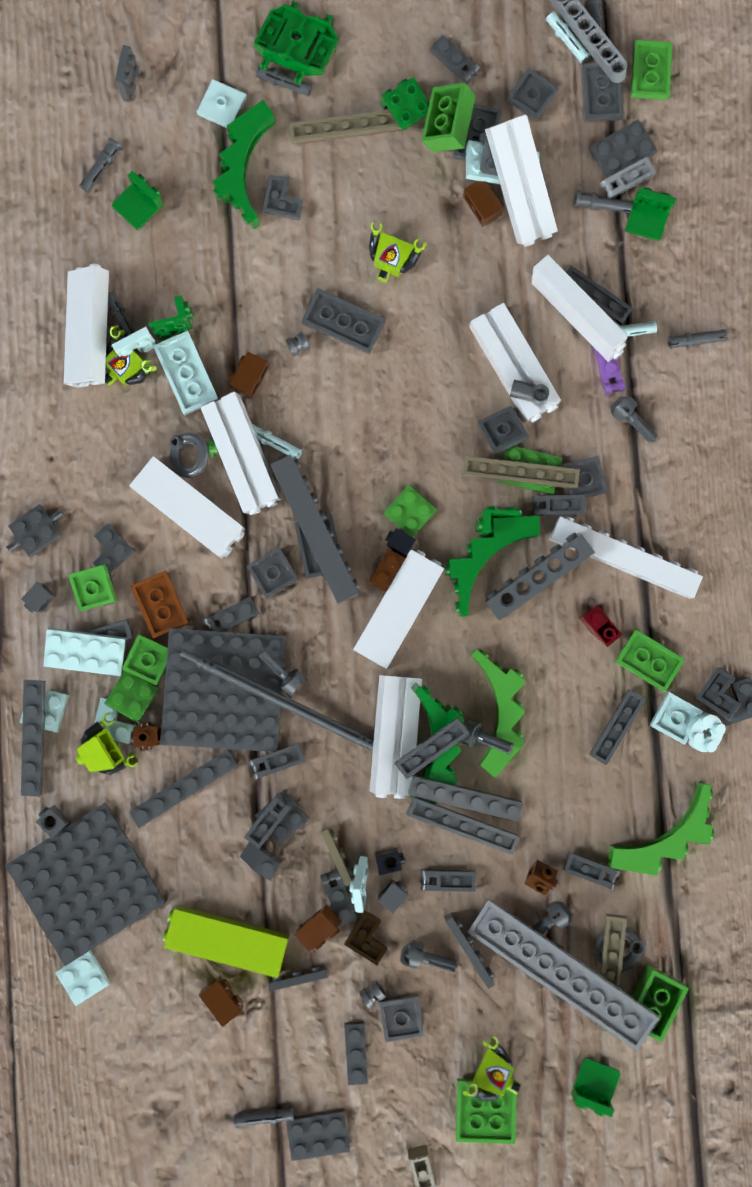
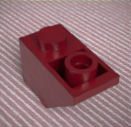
[579,605,622,647]

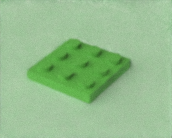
[455,1078,517,1144]

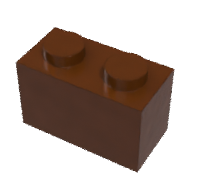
[463,181,504,227]
[229,351,269,399]
[369,549,405,593]
[294,904,342,952]
[198,976,243,1027]

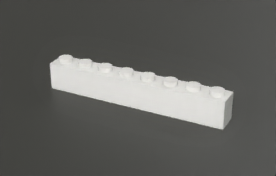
[549,516,703,599]

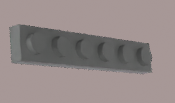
[21,680,45,797]
[129,749,238,828]
[408,775,523,821]
[406,796,520,855]

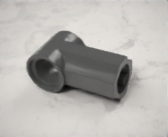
[509,379,549,406]

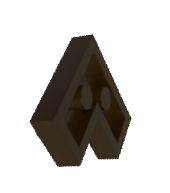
[344,910,388,965]

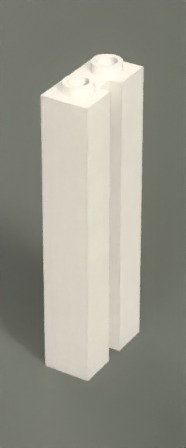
[485,115,558,247]
[531,255,628,362]
[63,264,109,388]
[469,303,561,423]
[200,392,282,515]
[129,456,245,559]
[353,549,444,669]
[369,675,422,799]

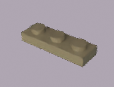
[321,827,354,886]

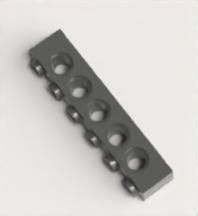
[485,532,595,621]

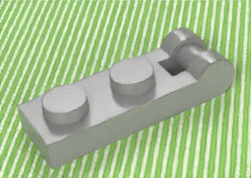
[600,157,656,199]

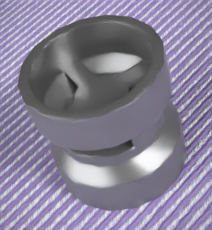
[285,331,310,357]
[359,980,386,1009]

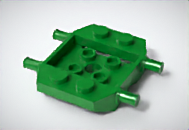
[254,0,339,85]

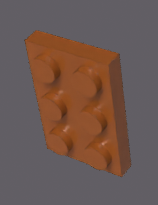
[131,570,190,639]

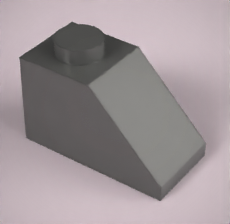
[240,842,283,881]

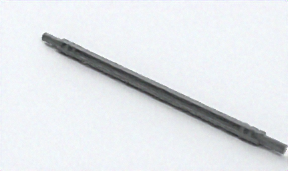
[180,649,374,751]

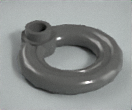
[170,432,209,478]
[595,928,645,972]

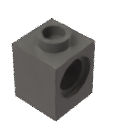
[21,582,56,613]
[36,805,70,838]
[378,879,408,914]

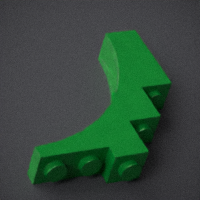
[212,100,275,229]
[445,516,540,617]
[409,683,465,804]

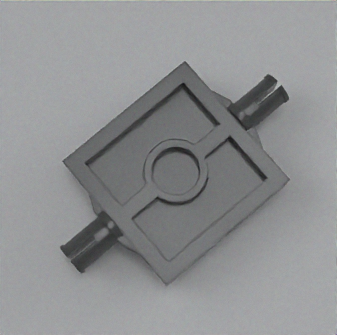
[6,504,65,557]

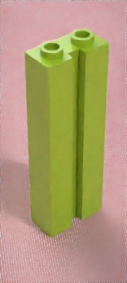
[162,905,290,978]

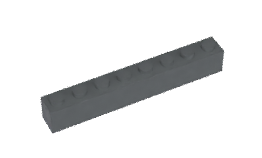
[270,455,360,605]

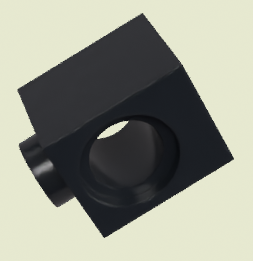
[385,528,416,557]
[375,848,405,875]

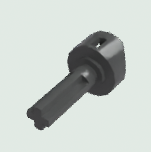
[611,397,658,443]
[258,647,308,698]
[459,718,514,754]
[531,901,572,935]
[400,940,457,973]

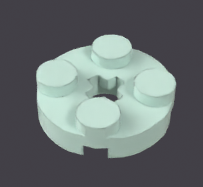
[686,713,726,752]

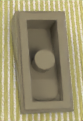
[408,1145,436,1187]

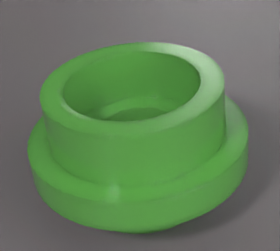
[206,439,218,458]

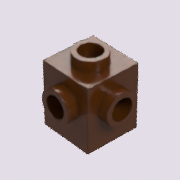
[131,722,161,751]
[524,860,558,895]

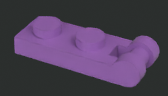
[593,347,625,395]

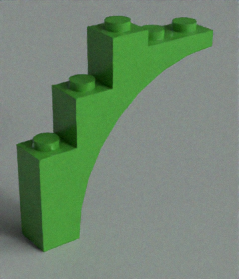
[470,649,526,778]
[607,782,714,876]

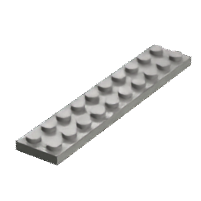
[468,899,659,1051]

